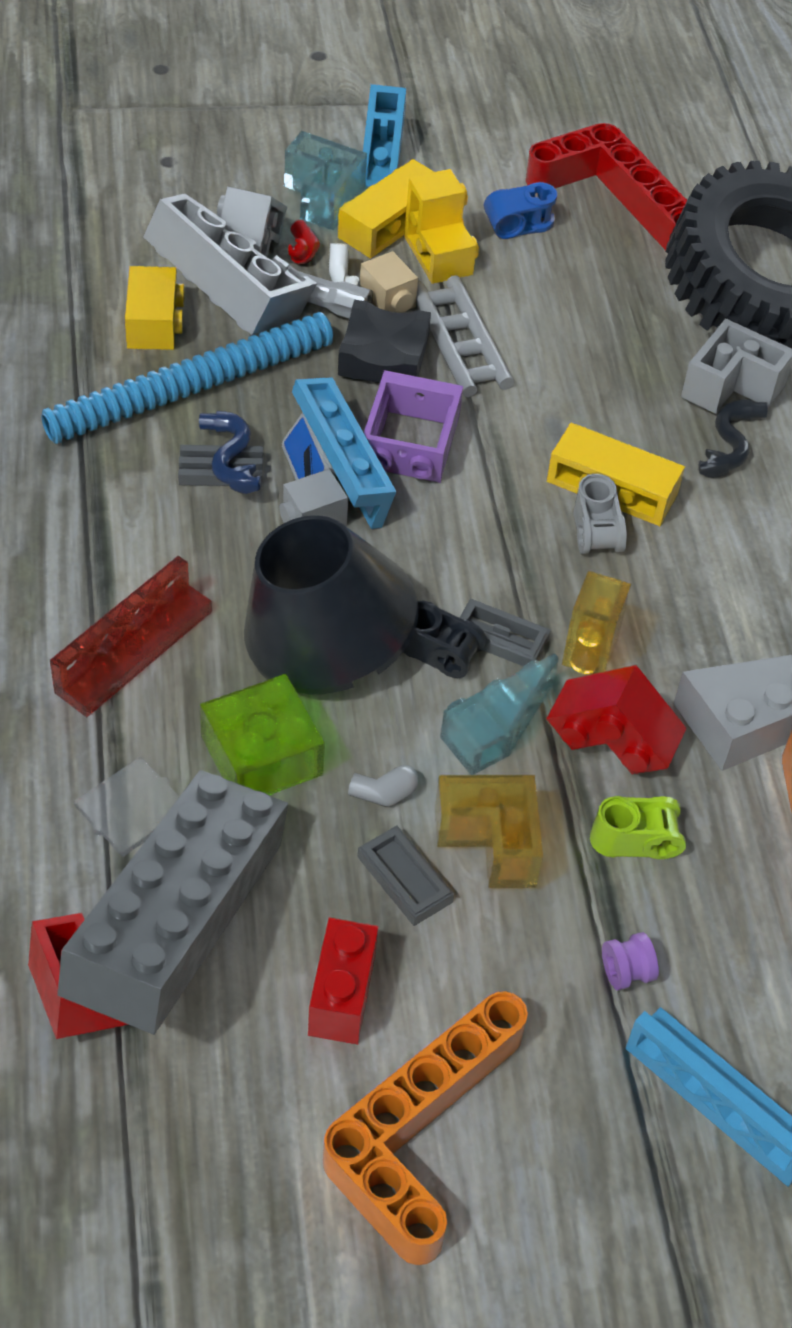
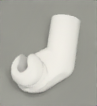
[329,243,360,286]

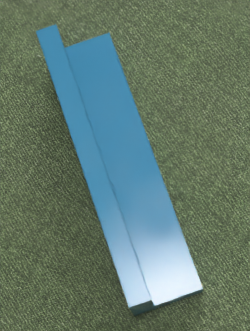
[292,377,396,529]
[625,1007,792,1187]

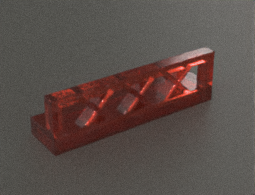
[50,555,212,718]

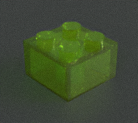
[200,674,325,795]

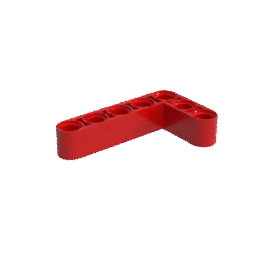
[526,123,687,251]

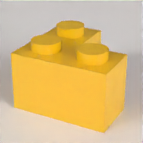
[404,169,479,284]

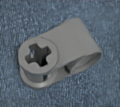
[573,473,627,554]

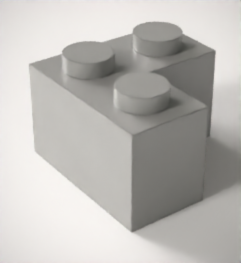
[217,186,287,257]
[681,318,792,414]

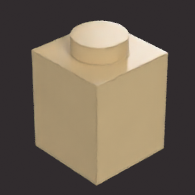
[360,251,418,313]

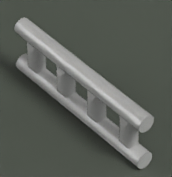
[416,276,514,397]

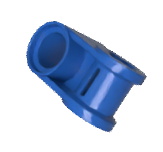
[483,182,557,239]

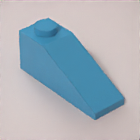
[359,84,406,189]

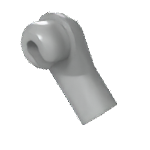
[348,765,418,807]

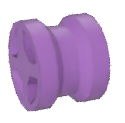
[602,932,659,991]

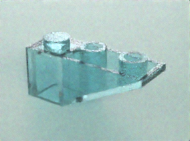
[440,653,559,776]

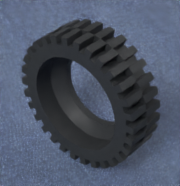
[665,161,792,349]

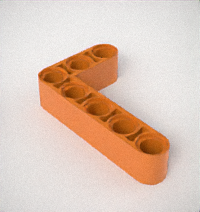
[323,991,528,1265]

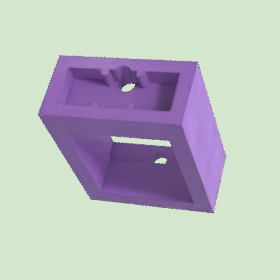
[364,370,463,483]

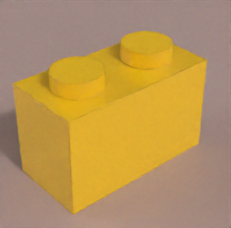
[125,266,185,350]

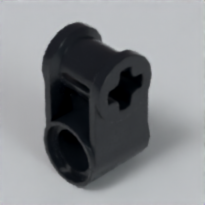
[403,600,487,679]

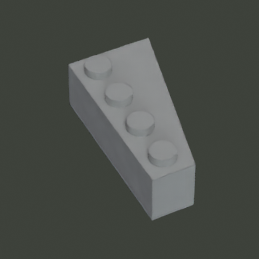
[143,194,317,335]
[673,655,792,771]

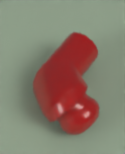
[288,220,320,265]

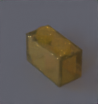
[561,571,631,674]

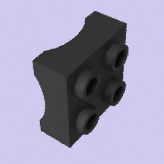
[338,299,431,383]

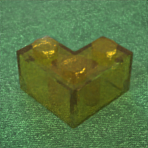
[435,775,543,888]

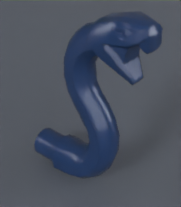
[199,411,261,494]

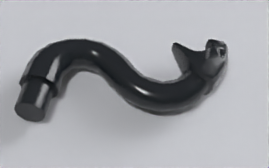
[698,399,768,478]

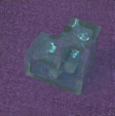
[284,131,367,230]

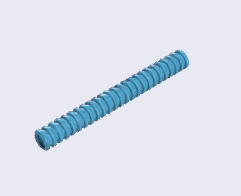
[41,312,333,444]

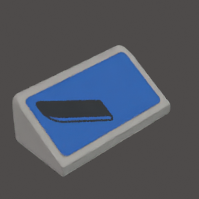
[282,412,336,480]

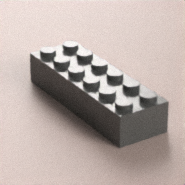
[57,770,288,1035]

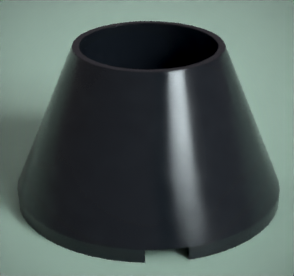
[244,515,419,694]

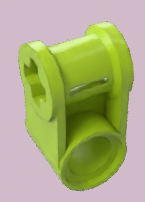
[590,796,686,859]

